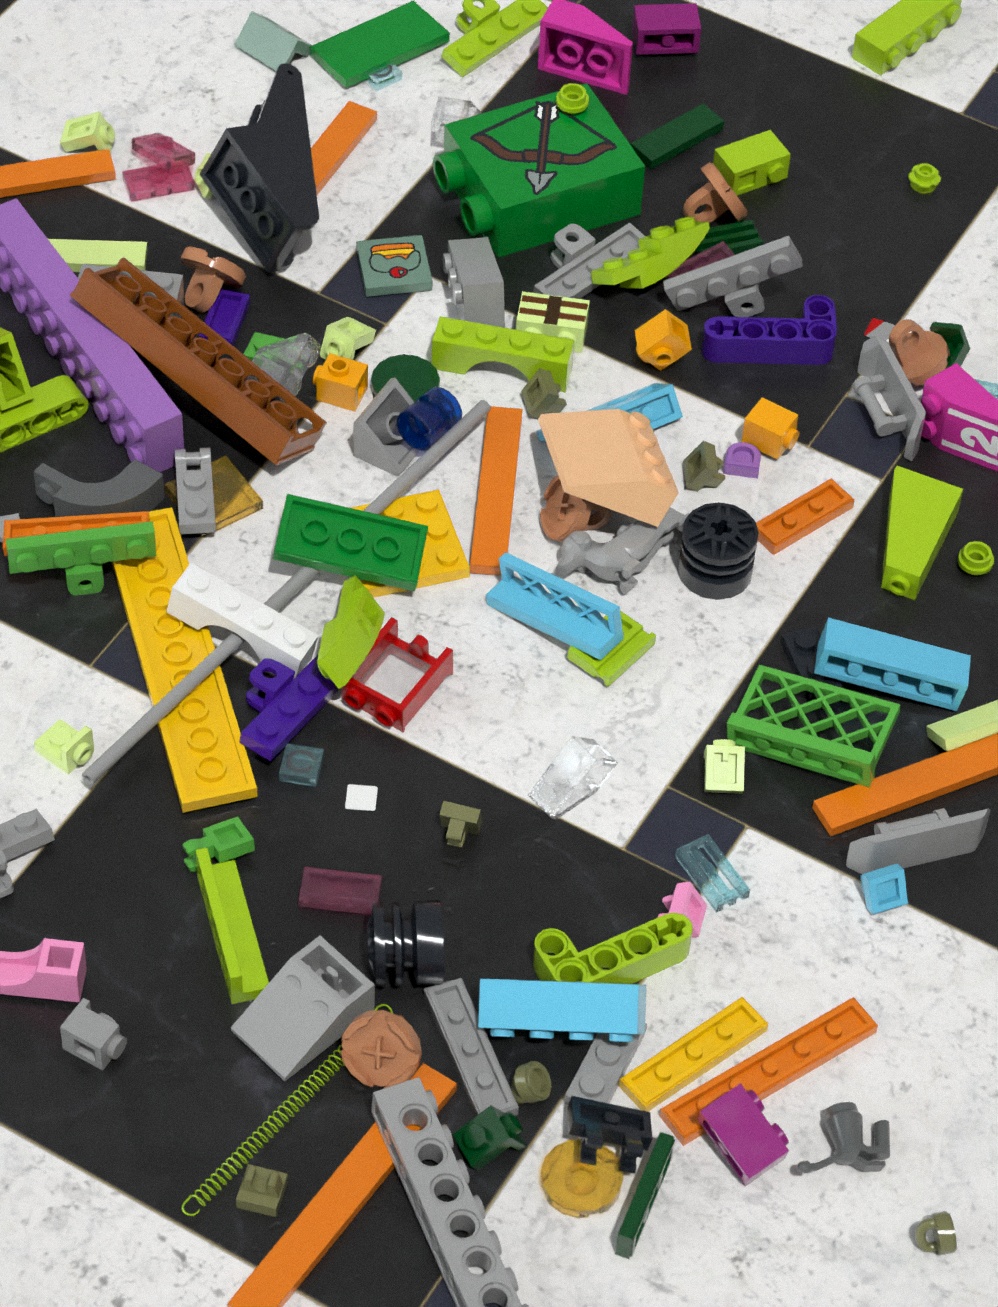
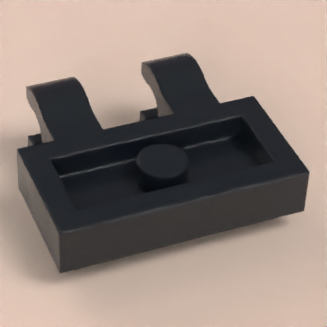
[567,1096,653,1174]

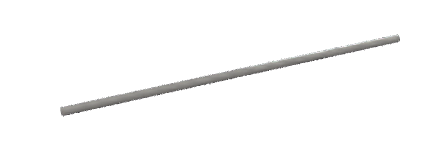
[82,400,491,785]

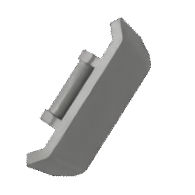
[852,336,926,461]
[846,808,990,874]

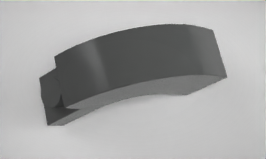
[34,459,165,517]

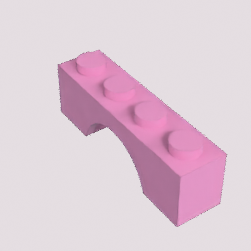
[0,938,87,1002]

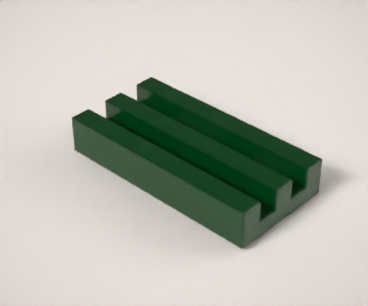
[695,220,763,263]

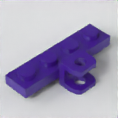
[239,655,339,761]

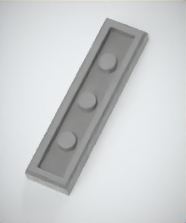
[424,978,519,1116]

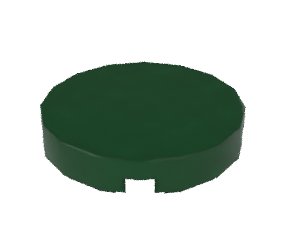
[371,354,440,408]

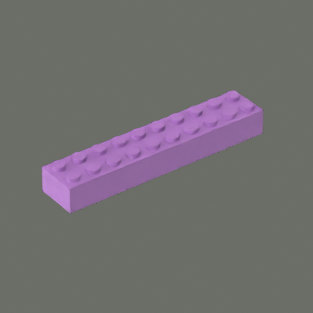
[0,198,184,472]

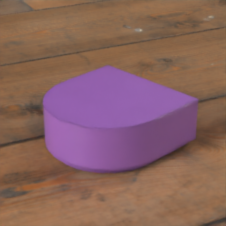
[723,442,761,479]

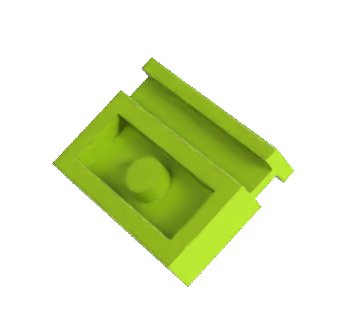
[567,611,656,687]

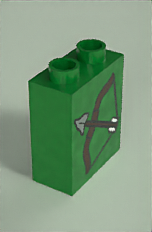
[433,83,645,258]

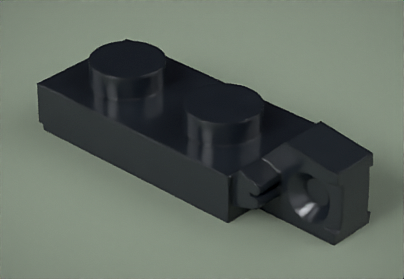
[781,626,842,717]

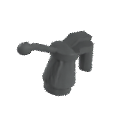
[797,1102,890,1173]

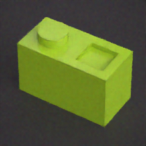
[713,130,791,196]

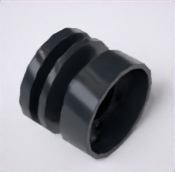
[678,502,759,600]
[367,900,444,987]

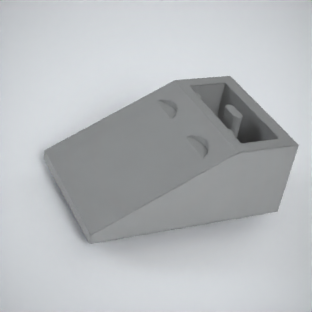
[231,935,375,1081]

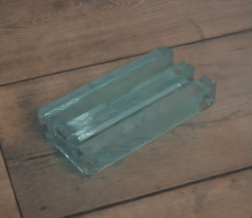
[675,834,750,913]

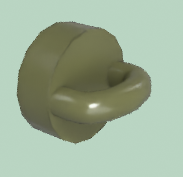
[511,1061,551,1104]
[915,1211,957,1255]

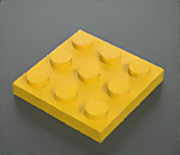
[351,489,470,598]

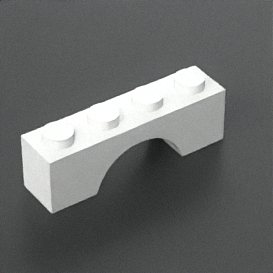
[166,563,319,678]

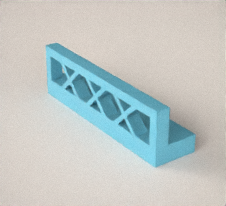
[536,383,683,442]
[486,552,624,660]

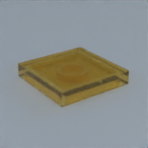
[165,456,263,538]

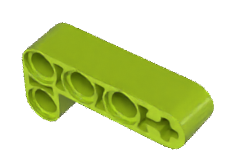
[0,375,89,452]
[533,912,693,984]

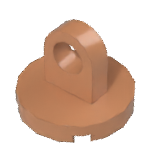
[683,162,748,223]
[180,247,246,313]
[889,319,950,386]
[540,475,611,542]
[341,1010,422,1089]

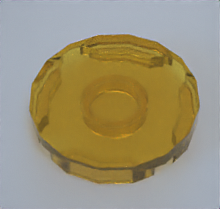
[540,1139,623,1218]

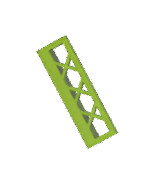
[196,848,269,1004]

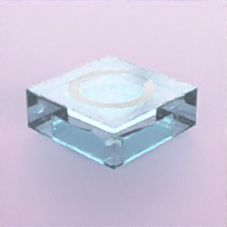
[365,63,403,91]
[279,744,324,787]

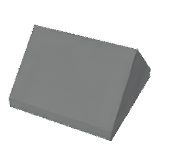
[353,377,436,476]

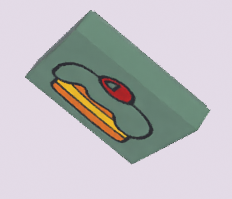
[356,235,433,297]

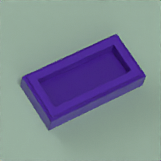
[199,289,250,346]

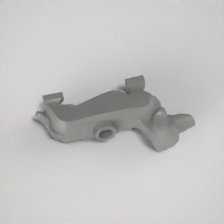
[556,507,691,595]

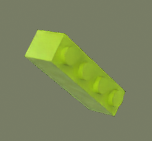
[852,0,962,76]

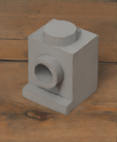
[60,998,127,1070]

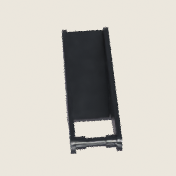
[199,63,319,273]

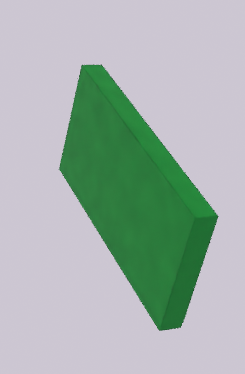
[310,0,450,88]
[272,494,428,591]

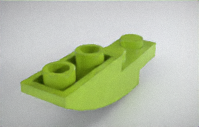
[590,217,710,289]
[317,575,385,689]

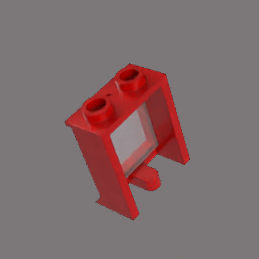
[341,617,453,732]

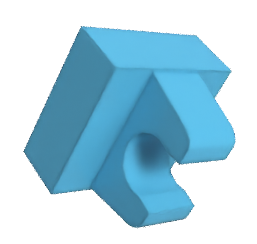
[860,864,908,914]

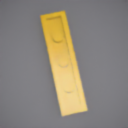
[619,996,768,1112]

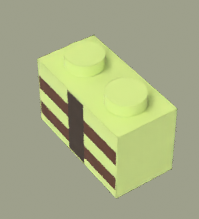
[516,291,590,353]

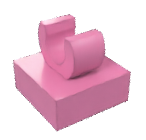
[658,882,707,937]

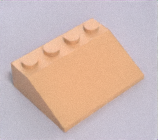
[538,409,679,527]

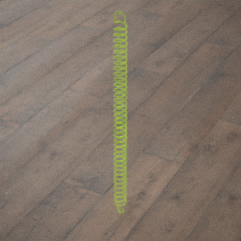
[182,1004,393,1216]

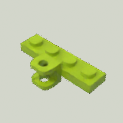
[441,0,548,78]

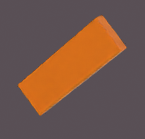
[756,478,855,555]

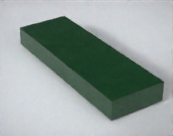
[630,104,724,169]
[615,1132,675,1259]

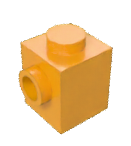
[635,309,692,371]
[313,353,368,412]
[741,397,799,460]

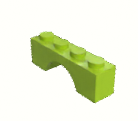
[431,316,574,393]

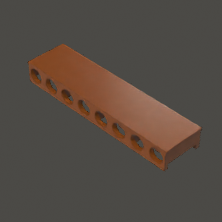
[70,257,327,466]

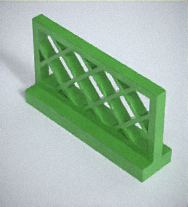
[727,664,900,787]

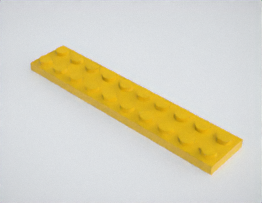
[111,507,257,813]

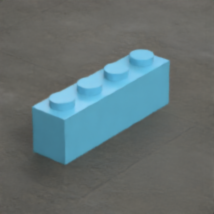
[814,617,971,711]
[478,979,647,1042]

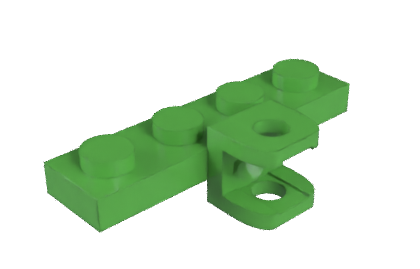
[6,521,156,596]

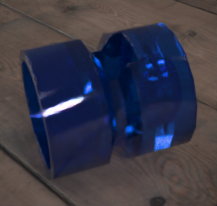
[397,387,462,451]

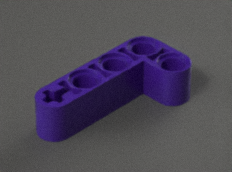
[701,295,837,365]

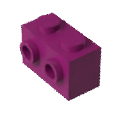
[632,3,701,55]
[697,1083,789,1186]

